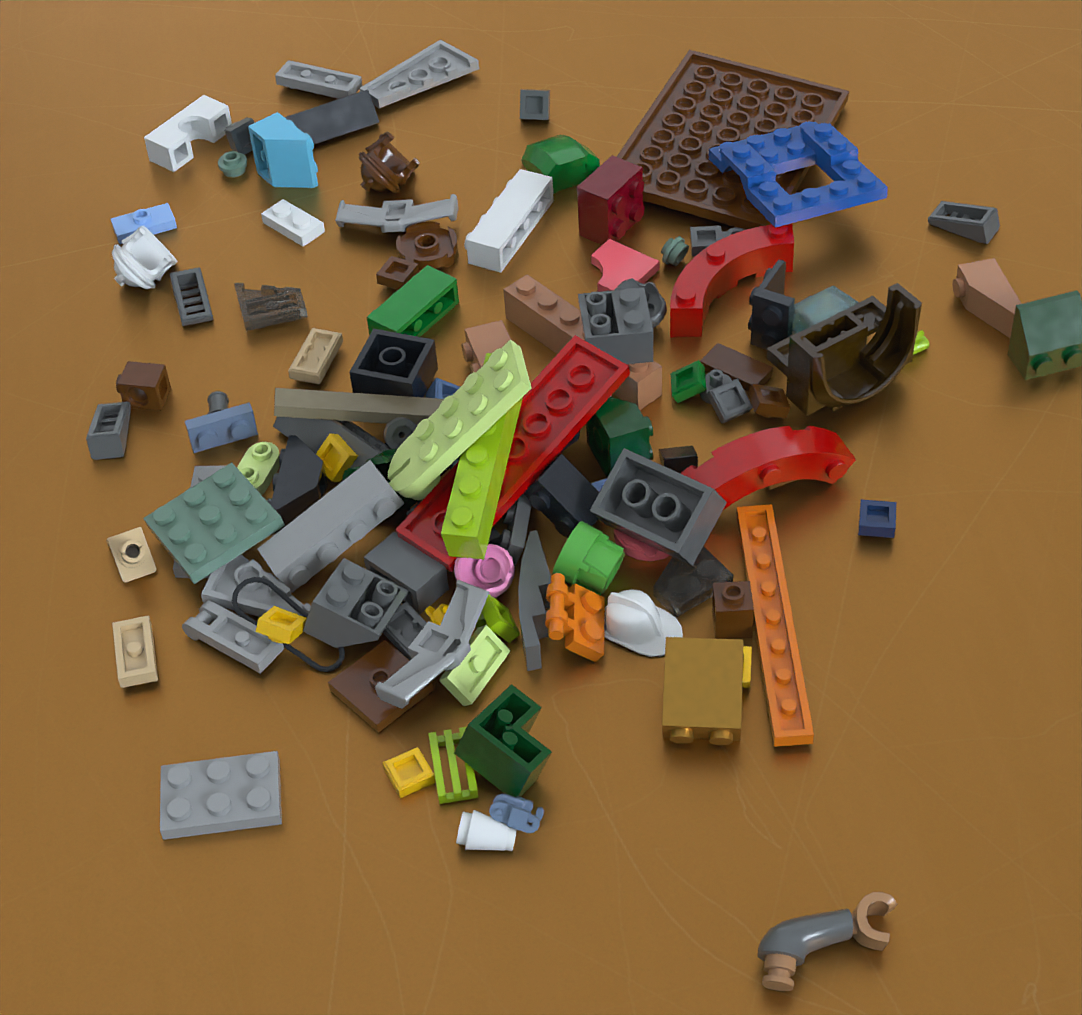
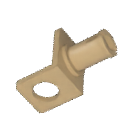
[106,527,156,583]

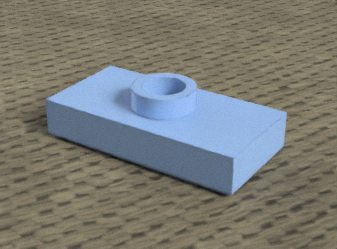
[111,203,177,244]

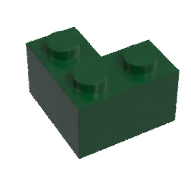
[454,684,552,797]

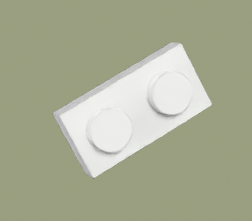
[261,199,325,247]

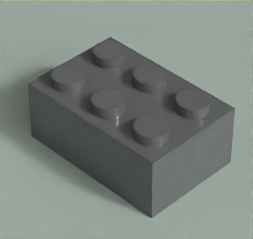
[590,448,727,566]

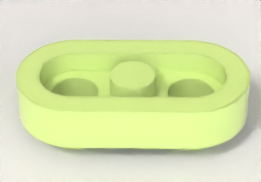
[237,442,280,495]

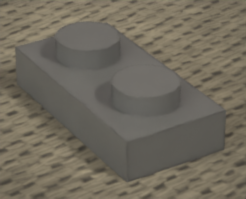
[498,494,532,567]

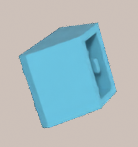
[248,112,318,188]

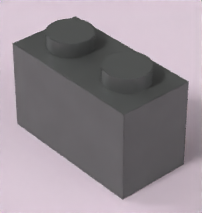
[364,532,449,615]

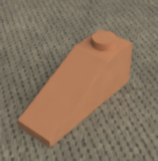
[952,258,1022,338]

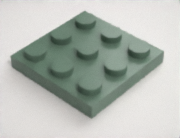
[143,462,285,584]

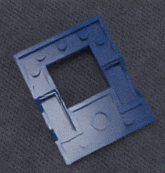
[709,121,888,228]

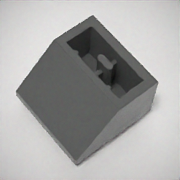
[578,287,653,364]
[303,558,409,648]

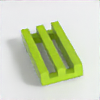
[428,727,478,804]

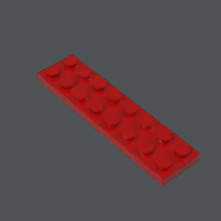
[395,335,630,572]

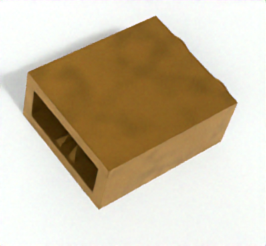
[662,637,743,745]

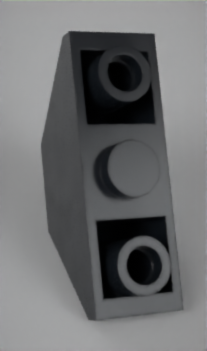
[267,435,328,534]

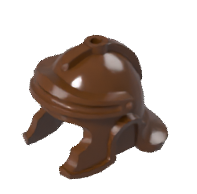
[359,132,420,193]

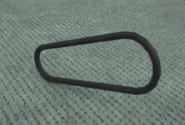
[232,577,345,672]

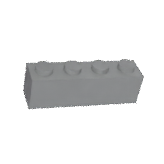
[257,460,405,592]

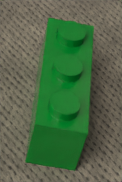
[367,265,459,337]

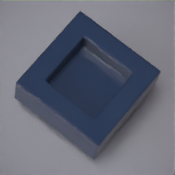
[858,499,897,538]

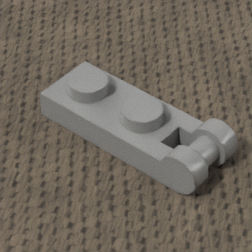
[182,600,284,674]

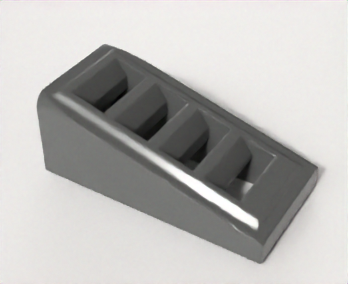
[928,201,1000,244]
[170,267,213,326]
[86,402,131,460]

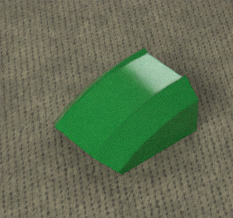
[521,135,600,194]

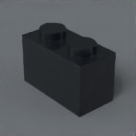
[523,454,599,538]

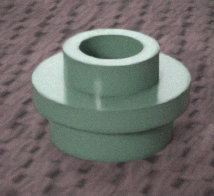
[218,151,247,177]
[661,236,689,266]

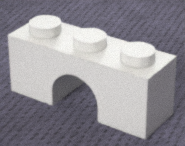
[144,95,232,172]

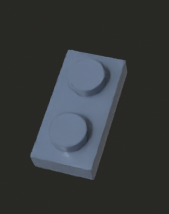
[185,402,258,453]

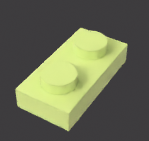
[439,625,510,706]

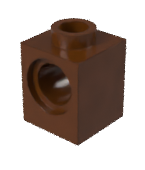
[116,361,171,411]
[712,581,754,639]

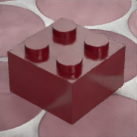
[577,155,645,245]

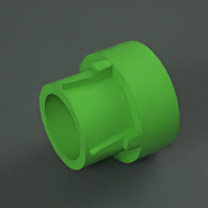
[552,521,625,595]

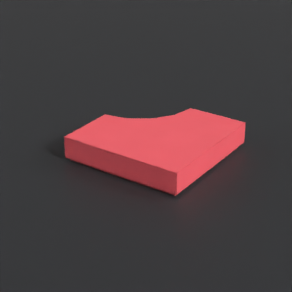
[591,239,660,292]

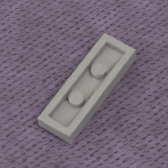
[275,60,362,99]

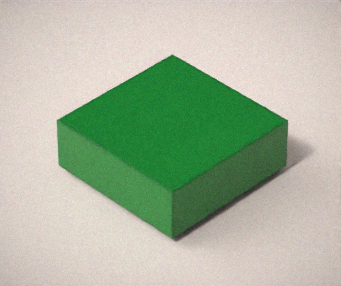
[670,360,707,403]

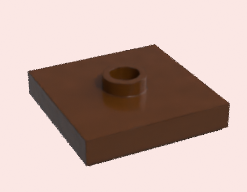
[328,640,435,733]

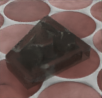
[234,283,308,331]
[653,546,734,618]

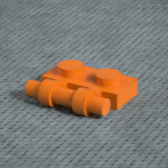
[545,573,605,662]

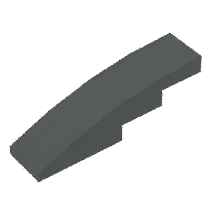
[518,530,551,671]

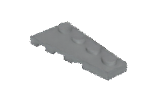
[359,40,479,108]

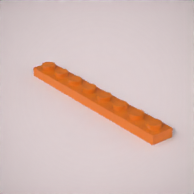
[736,504,814,747]

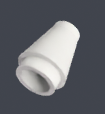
[456,810,517,851]

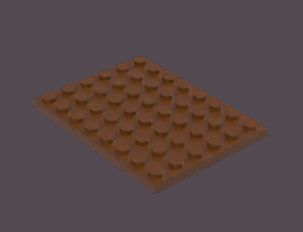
[617,50,849,230]

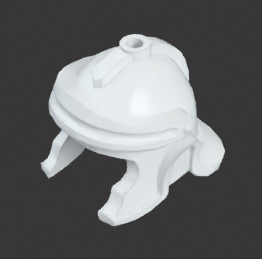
[112,226,178,289]

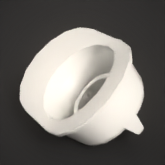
[604,589,683,657]

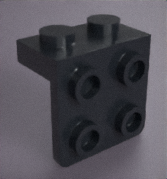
[748,260,795,350]

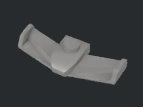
[335,194,459,233]
[375,580,489,709]

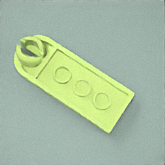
[388,340,532,500]

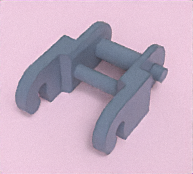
[489,794,544,833]

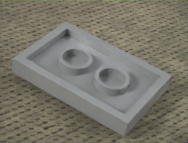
[160,751,282,840]

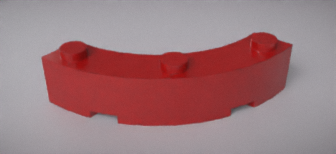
[670,223,794,338]
[680,426,856,510]

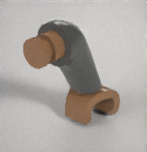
[758,892,898,991]

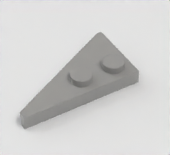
[201,554,311,617]

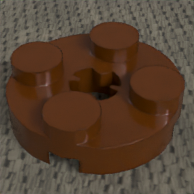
[396,221,458,272]

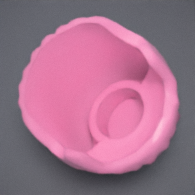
[454,544,515,598]

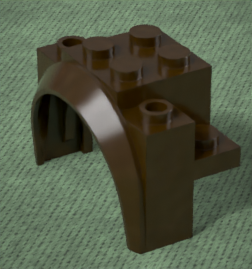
[766,283,922,416]

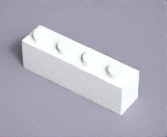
[464,169,554,273]

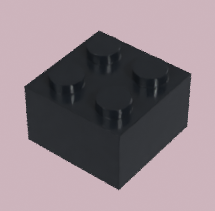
[349,329,438,397]

